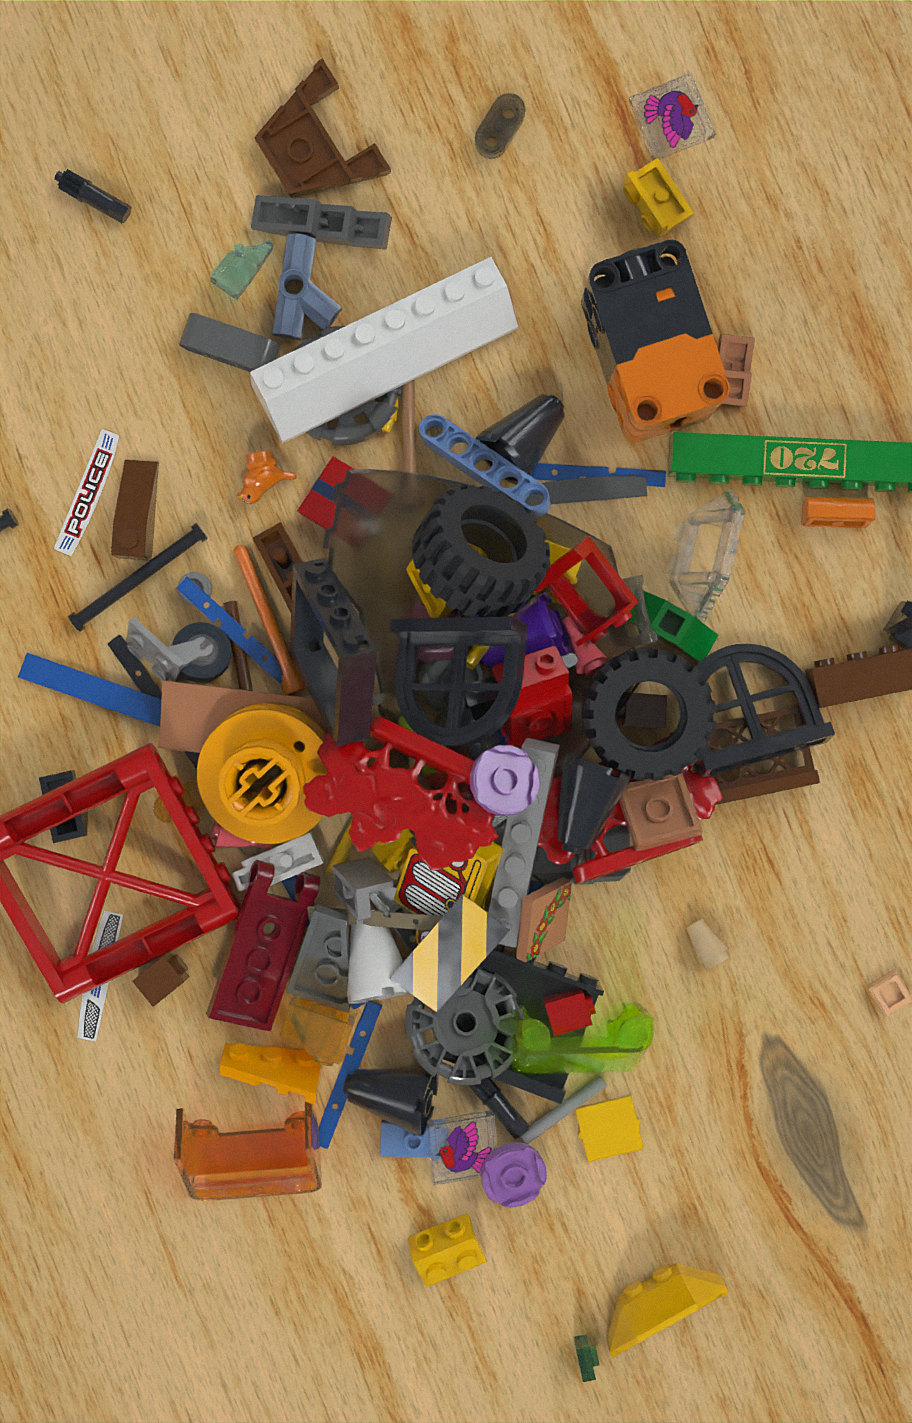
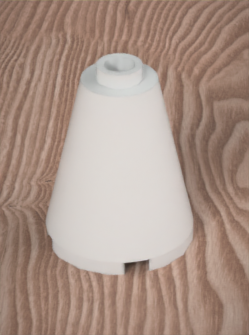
[347,910,409,1004]

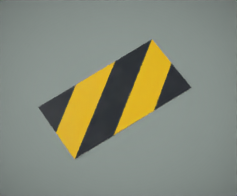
[390,895,510,1012]

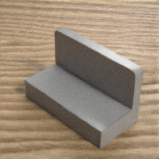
[332,857,393,921]

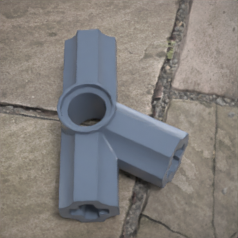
[272,233,342,340]

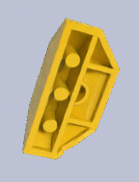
[606,1263,730,1358]

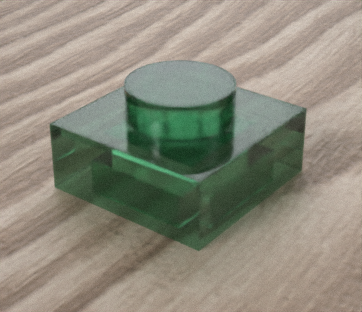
[574,1334,600,1382]

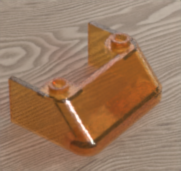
[174,1102,322,1201]

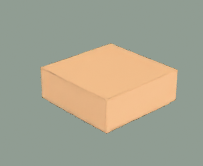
[866,970,912,1017]

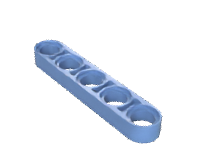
[419,414,551,518]

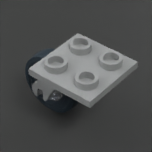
[126,617,231,683]

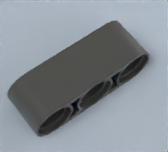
[179,313,280,372]

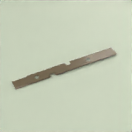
[307,906,443,930]

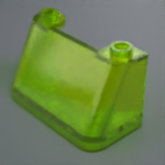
[510,1003,654,1074]

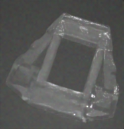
[666,490,745,622]

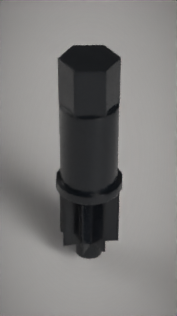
[54,169,132,223]
[468,1077,529,1139]

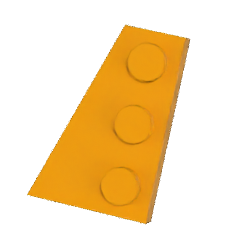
[219,1043,324,1105]

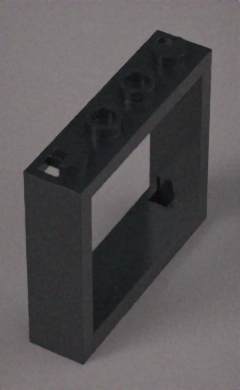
[290,558,377,747]

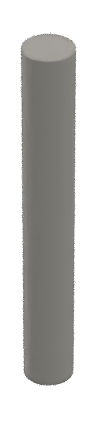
[521,1075,607,1144]

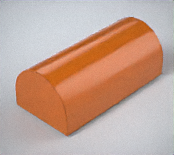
[801,496,875,528]

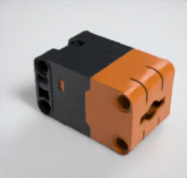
[581,239,730,443]

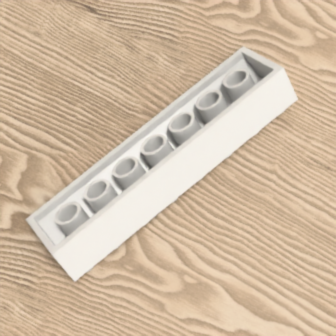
[250,257,518,444]

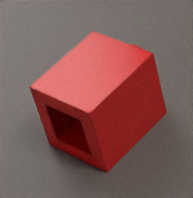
[543,987,596,1036]

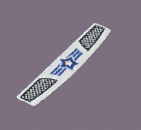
[77,911,123,1041]

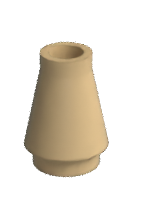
[686,918,730,970]

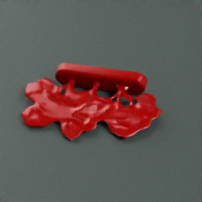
[303,716,498,871]
[538,734,723,884]

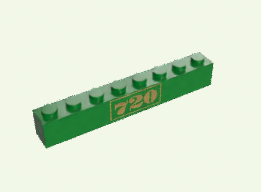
[667,432,912,493]

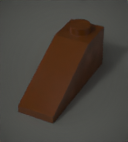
[111,460,159,561]
[252,522,303,612]

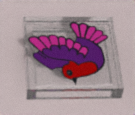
[629,73,716,161]
[427,1110,497,1185]

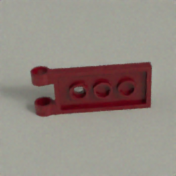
[206,860,321,1032]

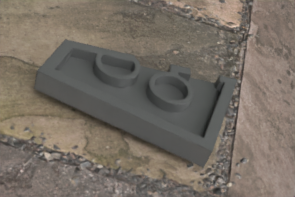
[286,904,351,1013]

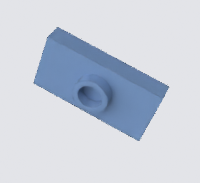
[380,1120,447,1158]

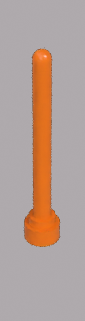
[234,545,307,696]

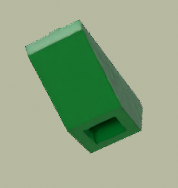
[627,586,719,663]

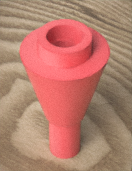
[562,616,607,676]
[210,820,272,850]

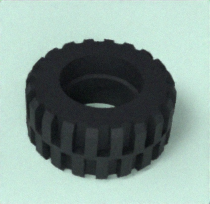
[411,485,550,617]
[581,648,717,781]

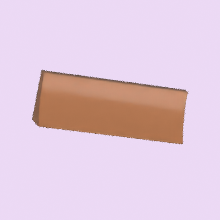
[158,680,329,753]

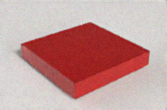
[505,684,572,749]

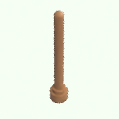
[397,380,424,508]

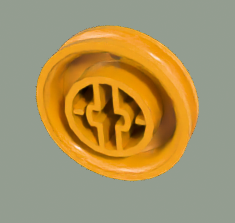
[197,703,327,844]

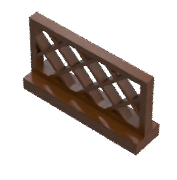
[669,706,820,805]

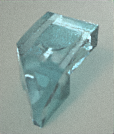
[210,241,274,300]

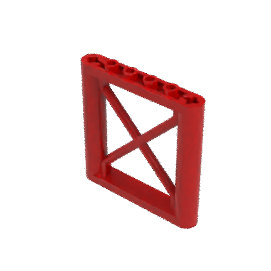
[0,743,241,1004]

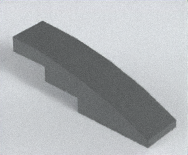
[251,195,392,250]

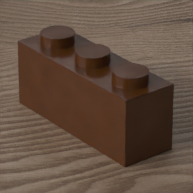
[805,644,912,708]

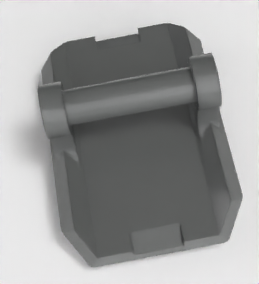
[532,826,631,885]

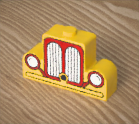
[394,842,504,945]

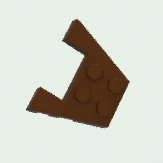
[254,58,391,198]

